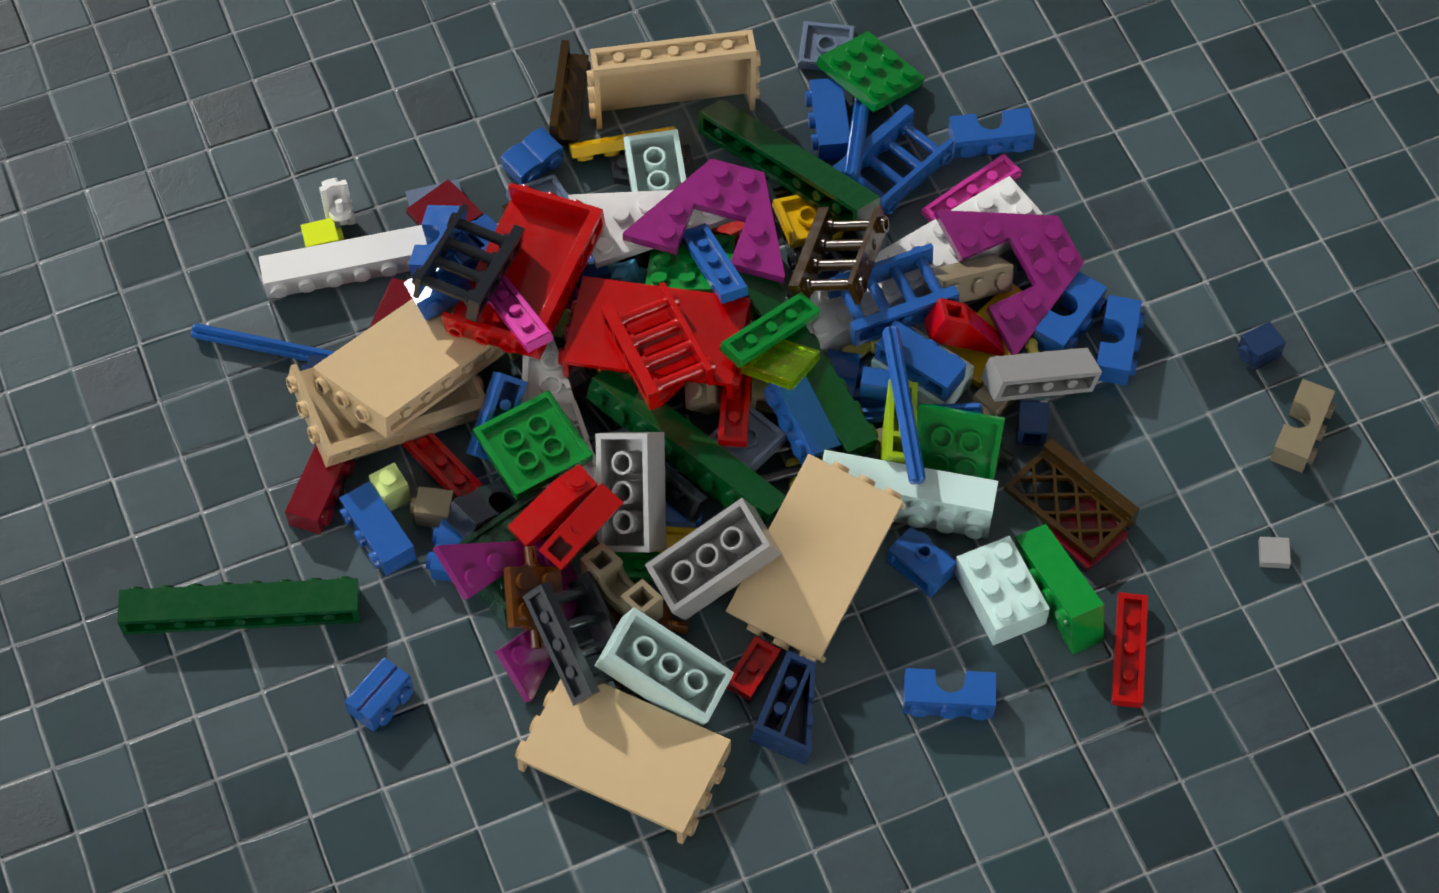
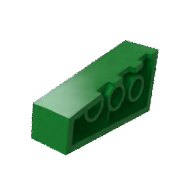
[1015,524,1104,655]

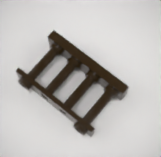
[788,205,889,305]

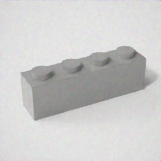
[981,348,1102,402]

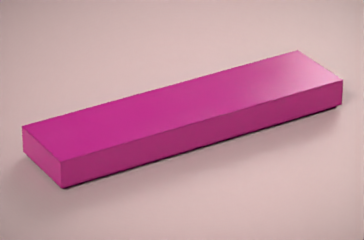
[921,154,1022,222]
[489,275,554,353]

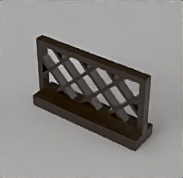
[1004,438,1140,562]

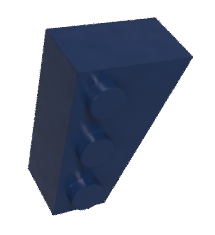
[749,651,816,765]

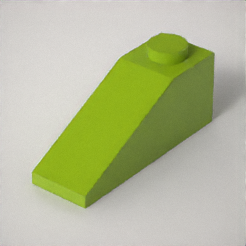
[880,379,918,464]

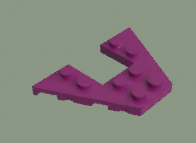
[622,159,785,283]
[934,210,1084,355]
[433,539,578,702]

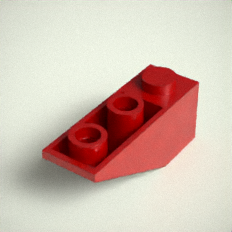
[924,298,1005,356]
[539,483,624,570]

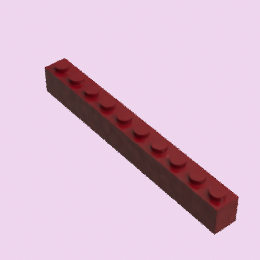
[285,277,413,535]

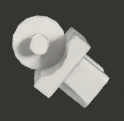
[319,178,356,228]

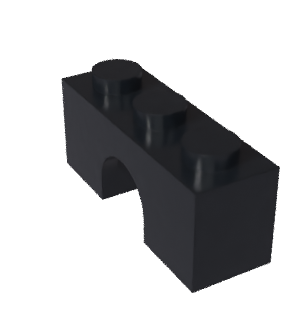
[447,476,540,543]

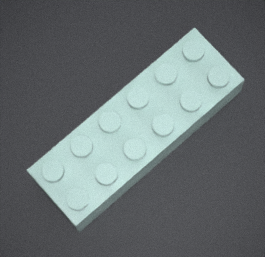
[822,450,998,539]

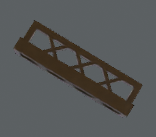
[549,40,589,146]

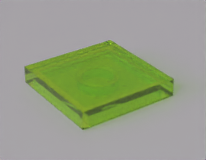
[741,339,820,390]

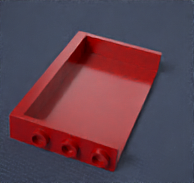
[442,183,606,360]
[558,276,751,400]

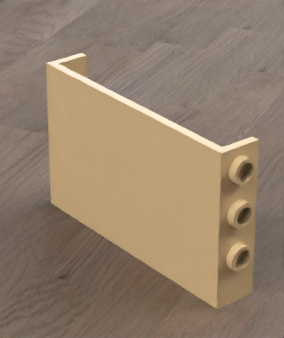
[586,30,761,129]
[313,299,507,438]
[286,364,485,467]
[726,454,906,663]
[515,679,731,844]

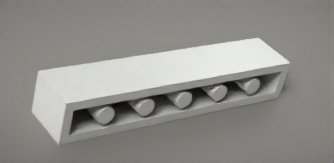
[259,225,427,299]

